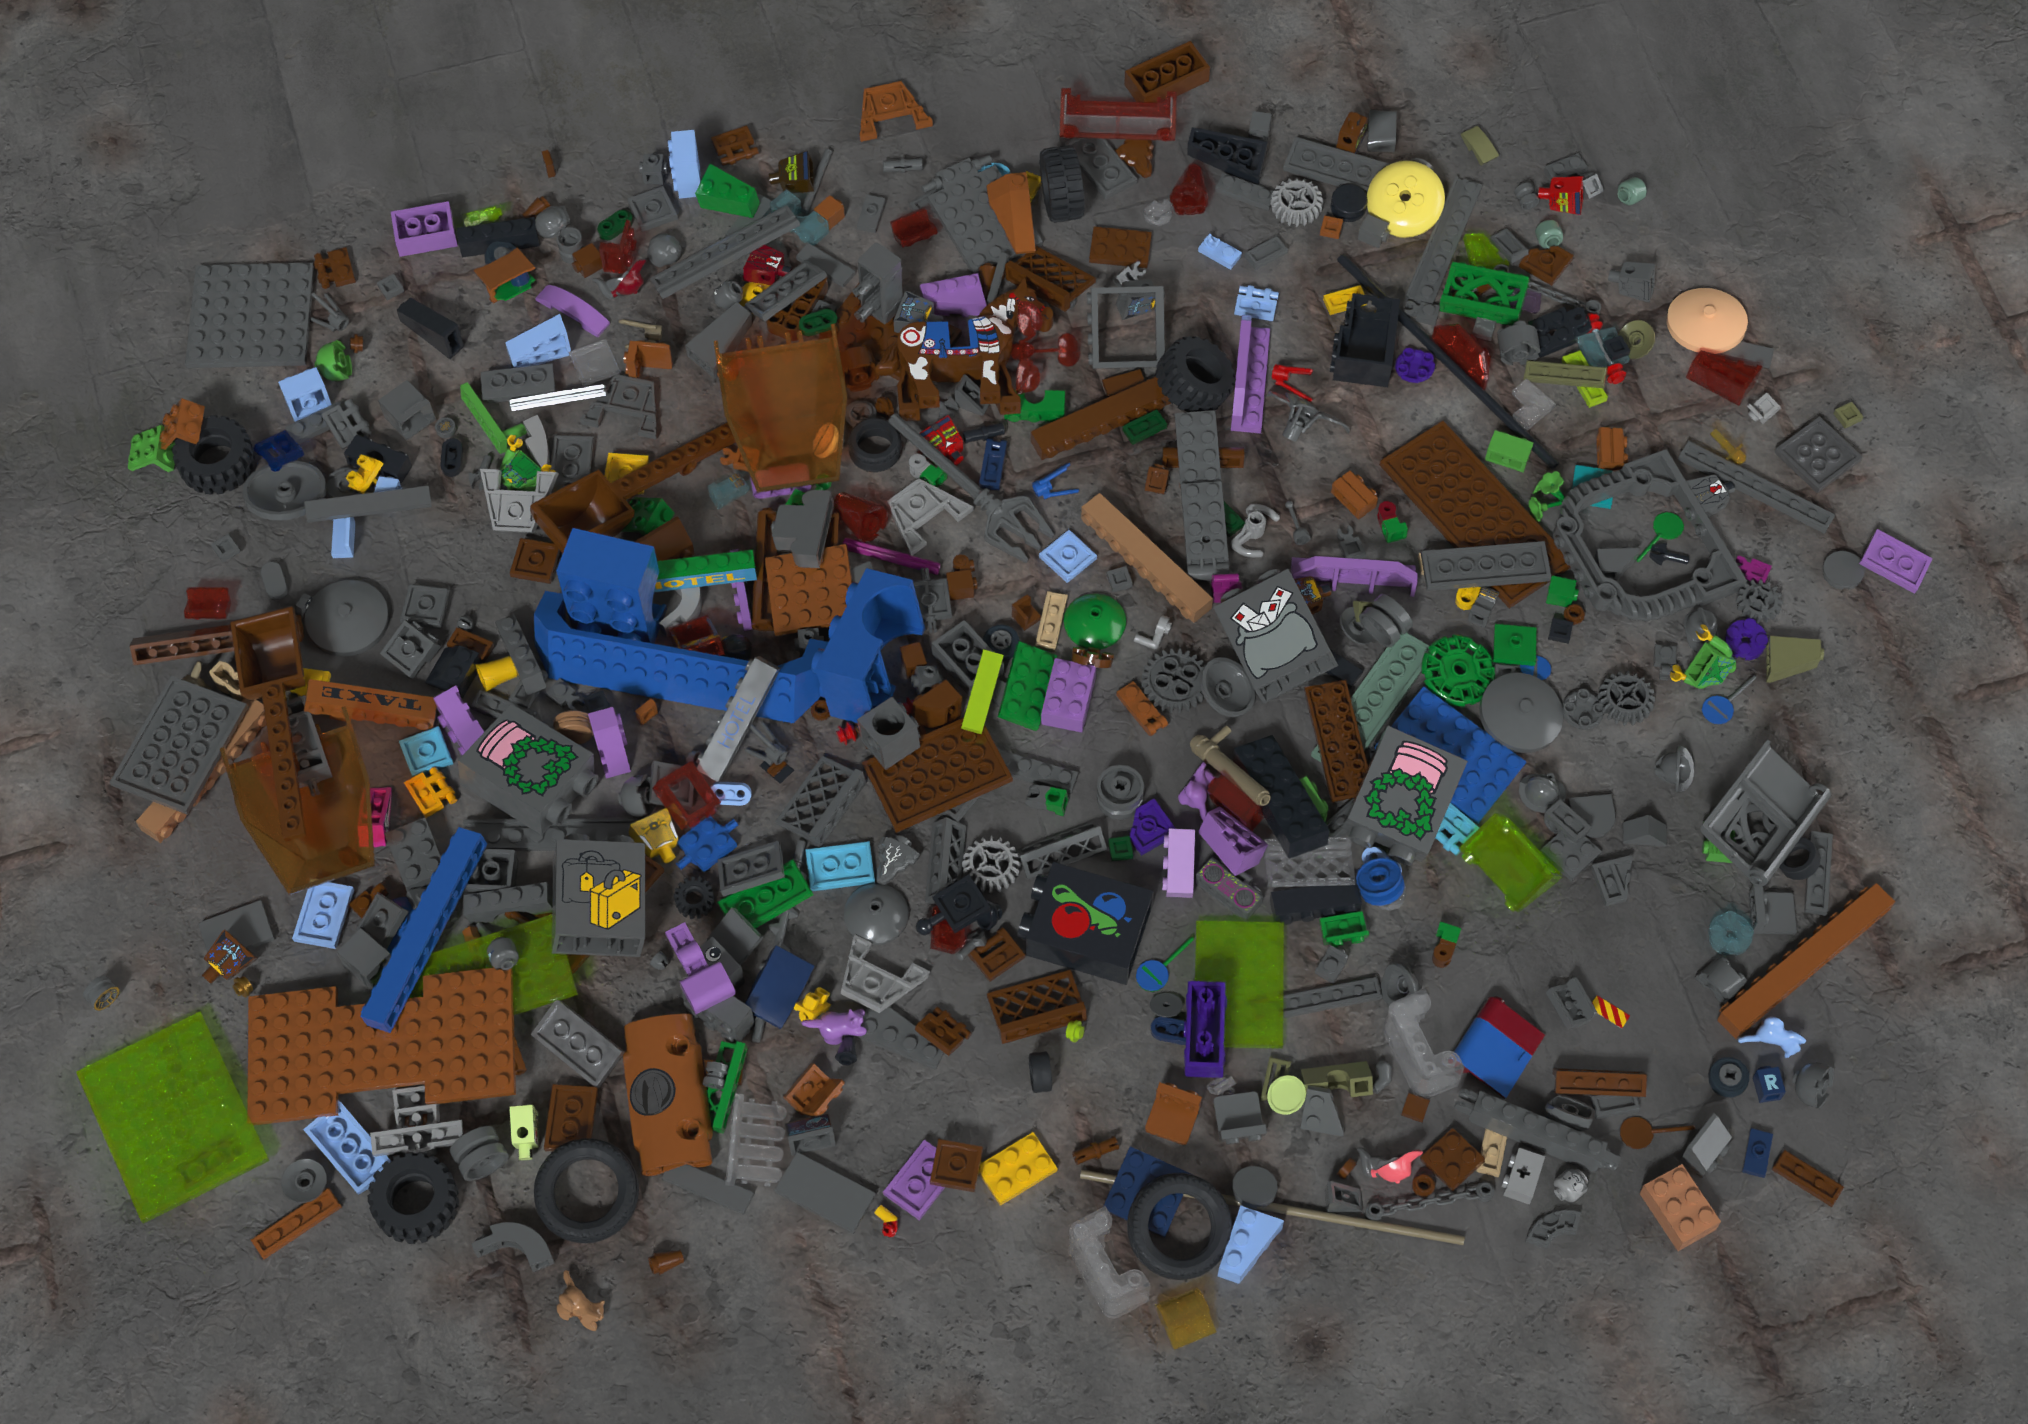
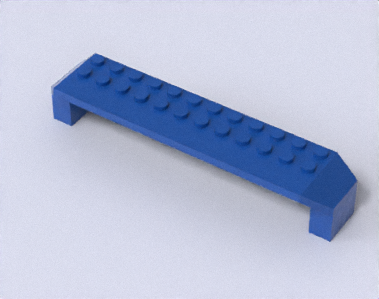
[534,591,828,723]

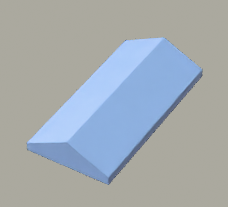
[303,1100,392,1195]

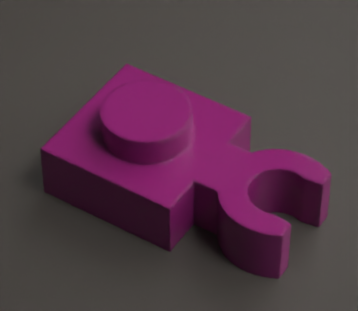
[1735,556,1772,584]

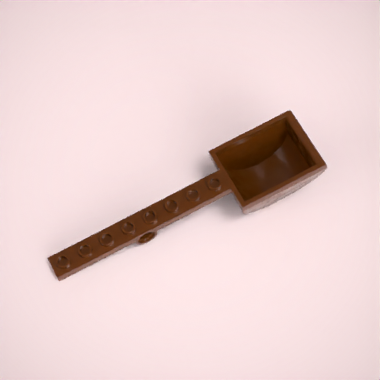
[530,415,755,553]
[230,606,307,841]

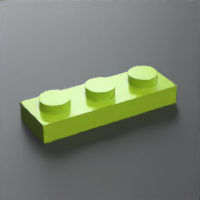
[1562,351,1608,408]

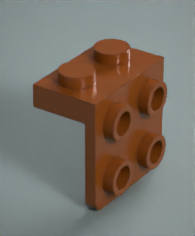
[624,340,673,379]
[159,398,205,450]
[783,1063,845,1116]
[1145,1082,1202,1145]

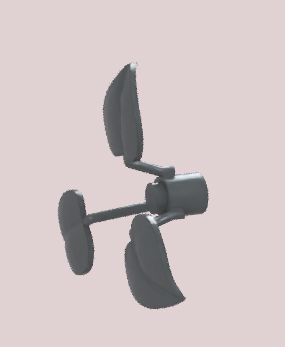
[1266,391,1350,442]

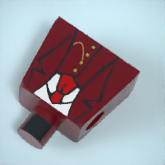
[743,245,793,285]

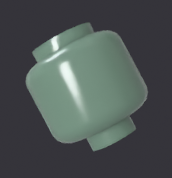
[1617,177,1647,205]
[1535,220,1563,249]

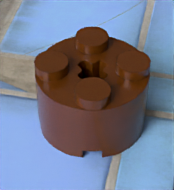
[835,345,879,392]

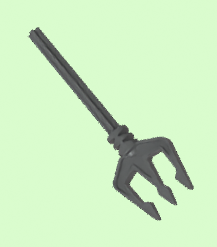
[888,413,1054,563]

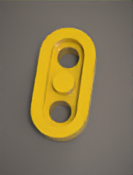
[1455,587,1481,610]

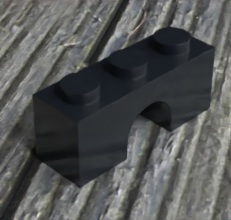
[344,435,412,485]

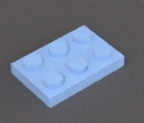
[292,879,354,949]

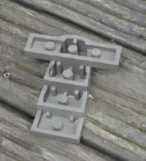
[370,1084,464,1158]

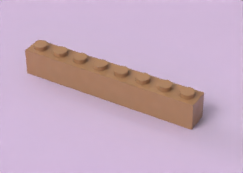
[1081,493,1213,623]
[136,698,266,843]

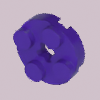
[1724,618,1768,660]

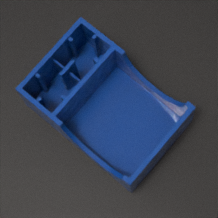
[556,528,667,644]
[812,568,925,723]

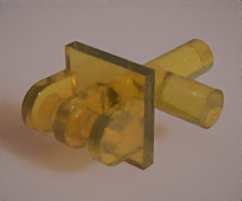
[1710,429,1746,465]

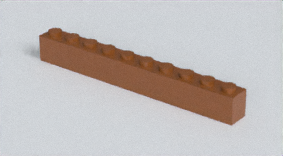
[1717,883,1896,1039]

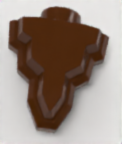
[1115,136,1154,178]

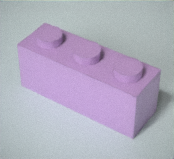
[1162,829,1195,898]

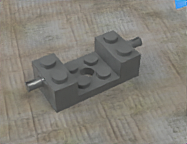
[286,695,333,797]

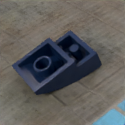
[744,945,814,1029]

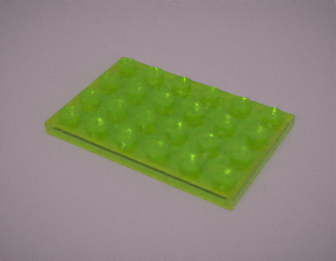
[1195,921,1284,1049]

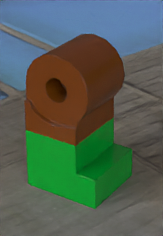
[1432,921,1461,968]

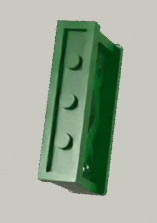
[1440,262,1529,326]

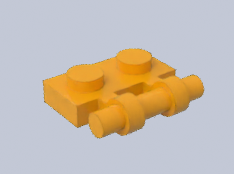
[404,767,457,818]

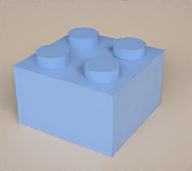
[278,367,332,422]

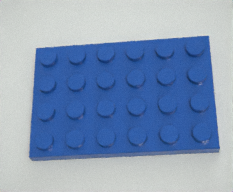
[1374,686,1526,825]

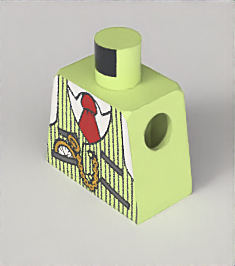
[510,1105,539,1160]

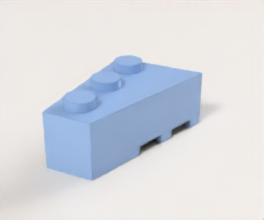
[505,314,572,368]
[1218,1205,1284,1284]

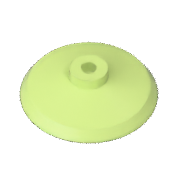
[1267,1075,1306,1115]

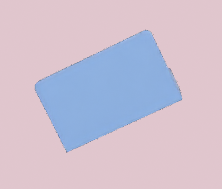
[331,517,355,558]

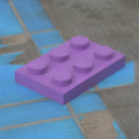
[1859,529,1933,594]
[883,1140,945,1221]

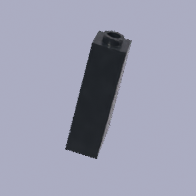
[397,297,464,359]

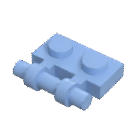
[1234,285,1279,321]

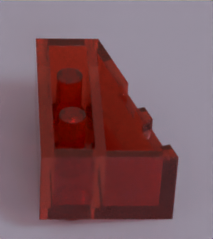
[1686,350,1763,406]

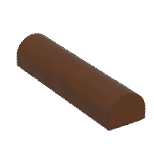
[1162,447,1244,468]

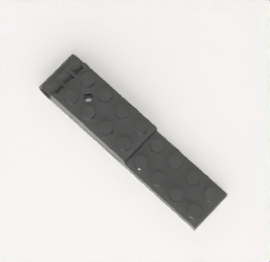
[1175,411,1229,581]

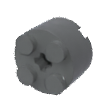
[1497,321,1540,365]

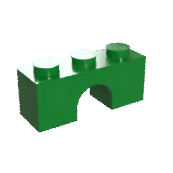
[1004,389,1065,422]

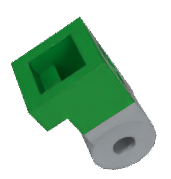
[909,454,947,488]

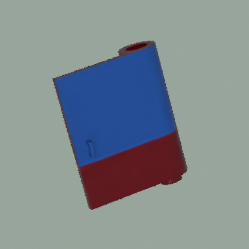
[1448,996,1545,1099]

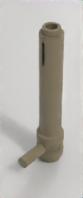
[1190,725,1270,806]

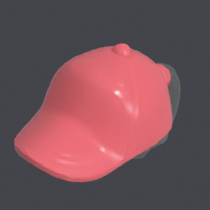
[1357,1147,1423,1184]

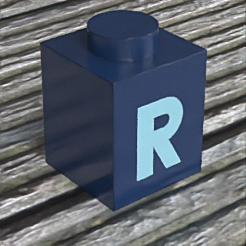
[1753,1066,1786,1103]

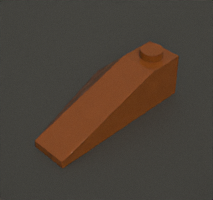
[986,172,1036,254]

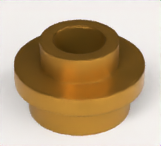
[233,976,253,998]

